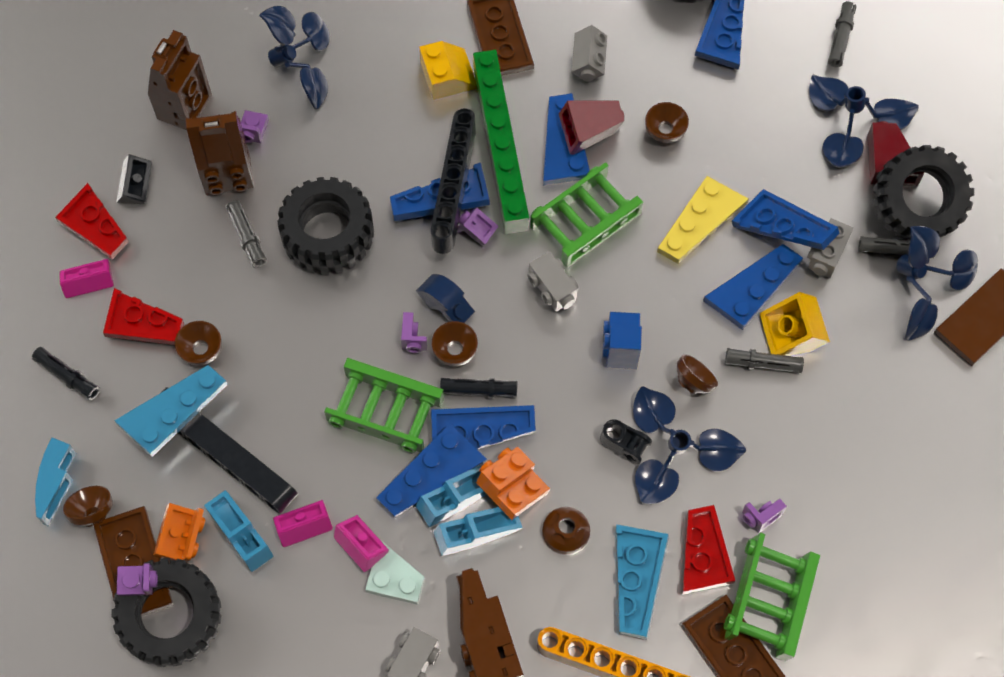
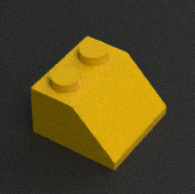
[419,41,477,100]
[759,292,830,356]

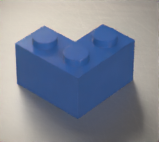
[602,312,642,370]

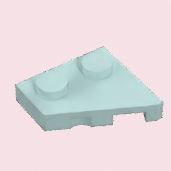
[365,542,425,605]

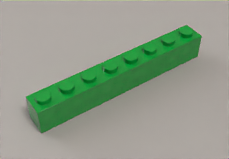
[473,50,529,234]

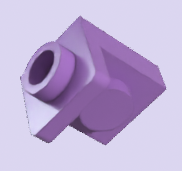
[241,110,269,143]
[457,207,499,246]
[401,312,427,353]
[742,499,787,533]
[117,563,158,596]

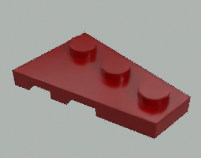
[55,183,129,260]
[103,288,184,345]
[682,505,736,594]

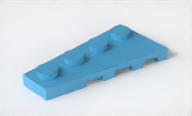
[114,365,228,457]
[616,524,669,639]

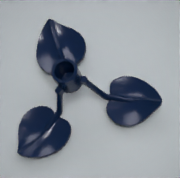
[259,6,330,110]
[809,74,919,168]
[896,226,978,340]
[633,386,746,504]

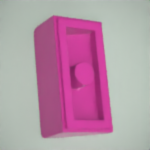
[59,259,114,298]
[273,500,333,547]
[334,515,389,572]

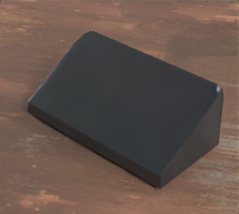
[117,154,152,204]

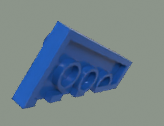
[695,0,744,70]
[543,93,590,186]
[390,162,490,221]
[731,189,840,250]
[703,244,803,330]
[431,405,536,449]
[376,424,487,517]

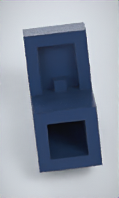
[416,274,475,323]

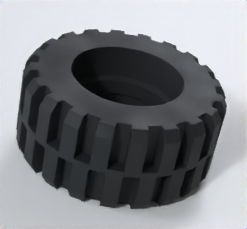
[873,145,975,239]
[277,177,374,274]
[111,558,222,667]

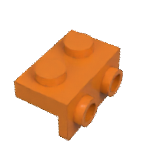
[153,503,205,562]

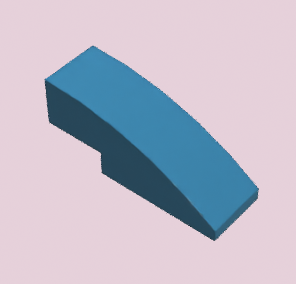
[35,438,77,526]
[416,464,487,527]
[204,490,274,572]
[433,507,523,556]

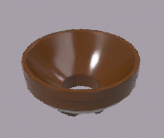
[645,102,689,143]
[175,321,222,366]
[432,321,478,366]
[677,354,718,394]
[63,485,113,527]
[542,507,590,555]

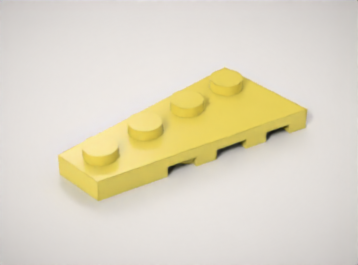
[657,176,749,264]

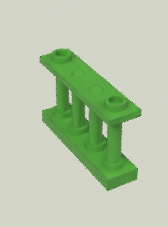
[530,162,643,268]
[324,358,444,453]
[724,532,820,661]

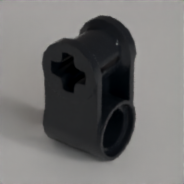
[600,419,652,464]

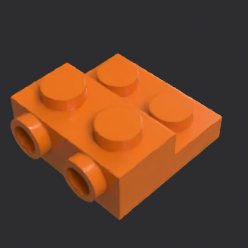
[476,446,550,520]

